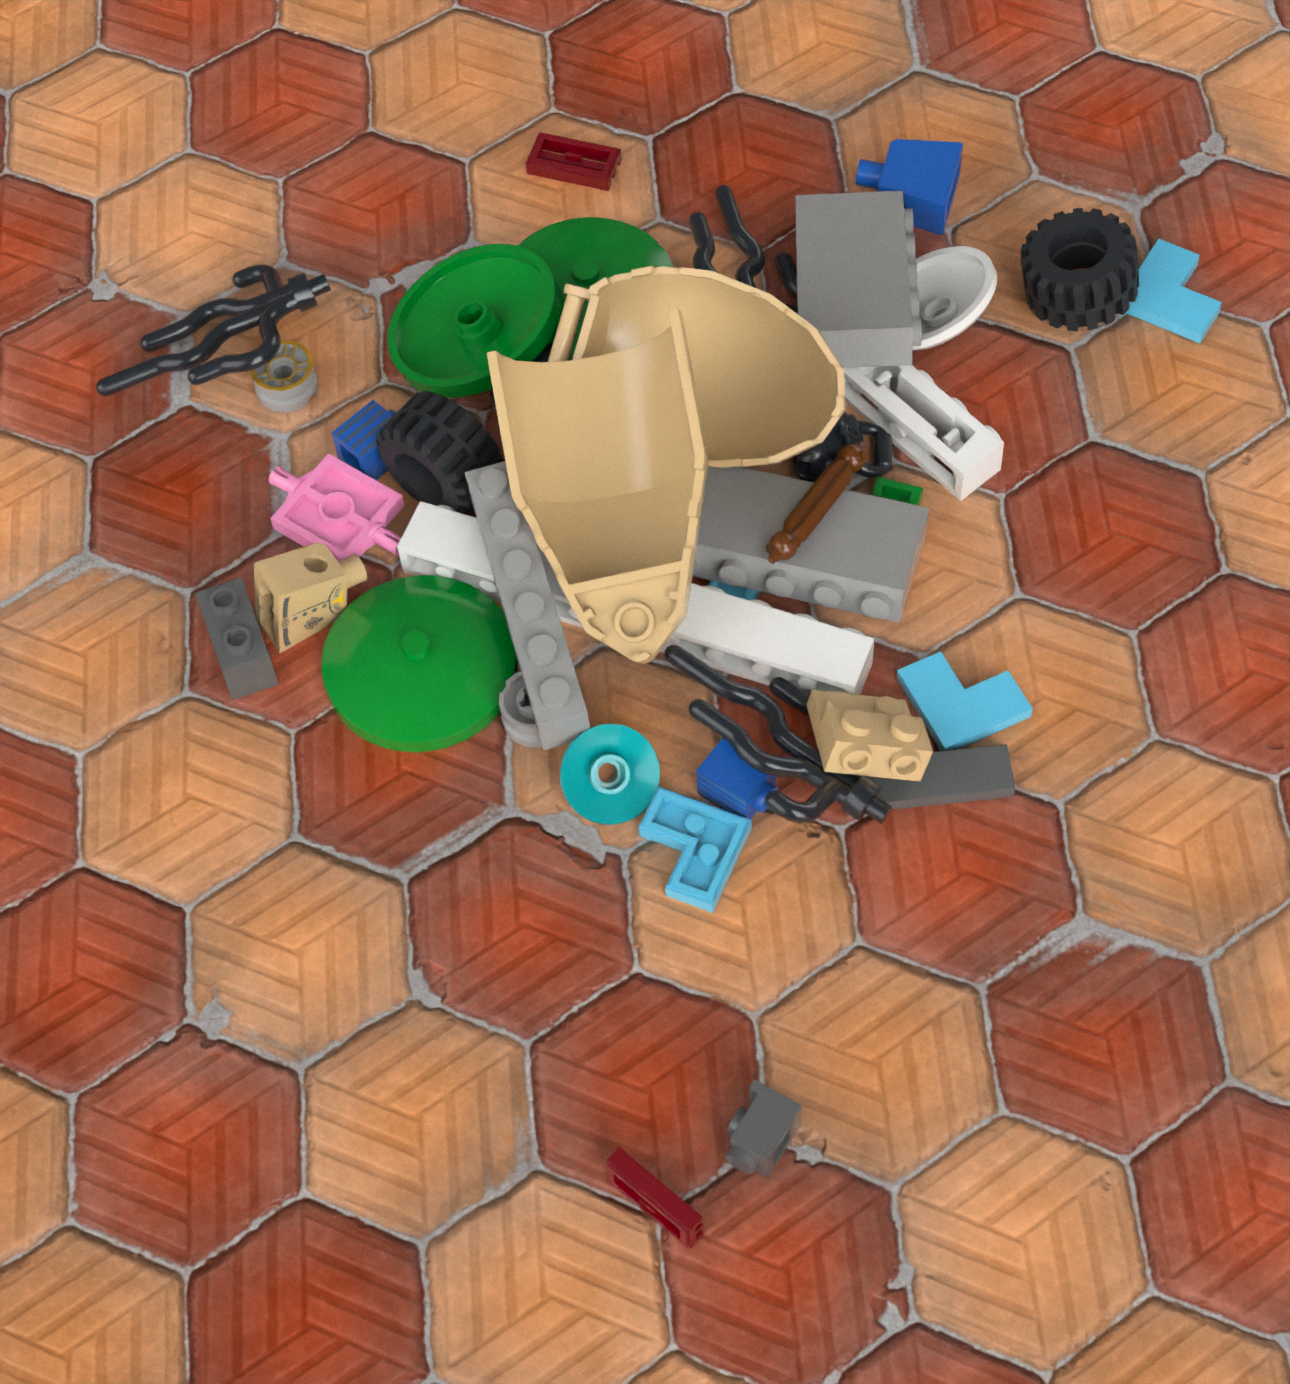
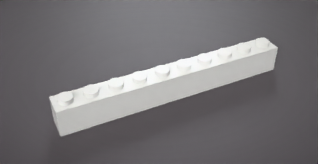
[397,501,874,695]

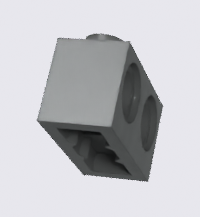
[195,577,279,700]

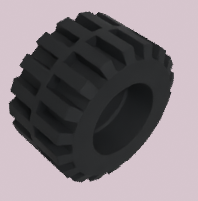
[1020,208,1139,331]
[375,391,503,515]

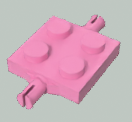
[269,453,405,561]

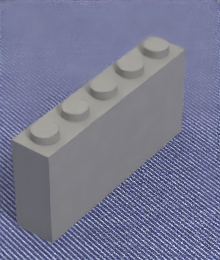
[795,191,921,368]
[693,466,930,623]

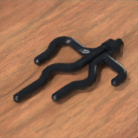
[689,185,798,314]
[96,264,331,396]
[664,644,892,824]

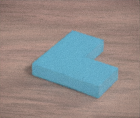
[1126,239,1222,343]
[896,651,1033,751]
[638,786,752,913]

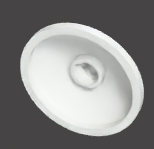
[912,246,997,351]

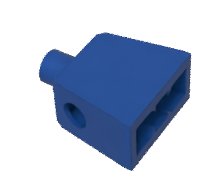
[855,139,963,235]

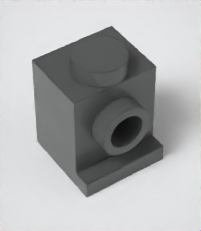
[725,1079,802,1178]

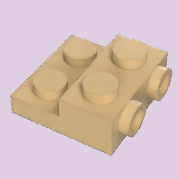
[806,690,933,781]

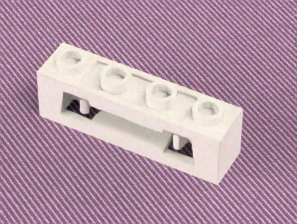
[843,365,1004,501]

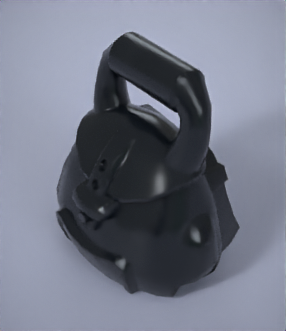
[792,412,892,482]

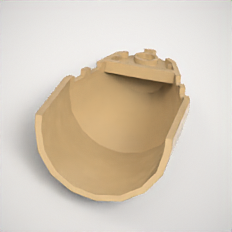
[487,308,709,664]

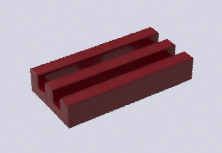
[526,132,622,191]
[606,1147,704,1248]

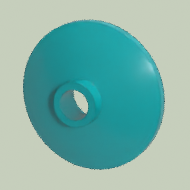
[560,723,660,825]

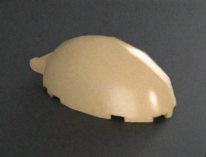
[548,266,846,469]

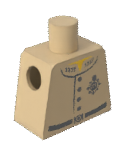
[254,542,367,653]

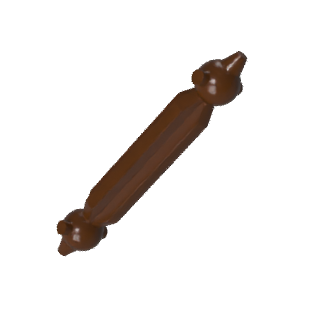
[766,441,869,564]

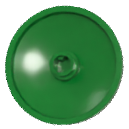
[518,217,673,361]
[387,244,562,398]
[322,575,518,752]

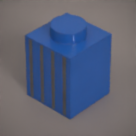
[332,400,397,480]
[696,738,778,820]

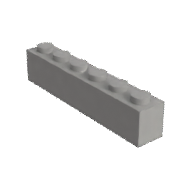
[465,461,590,750]

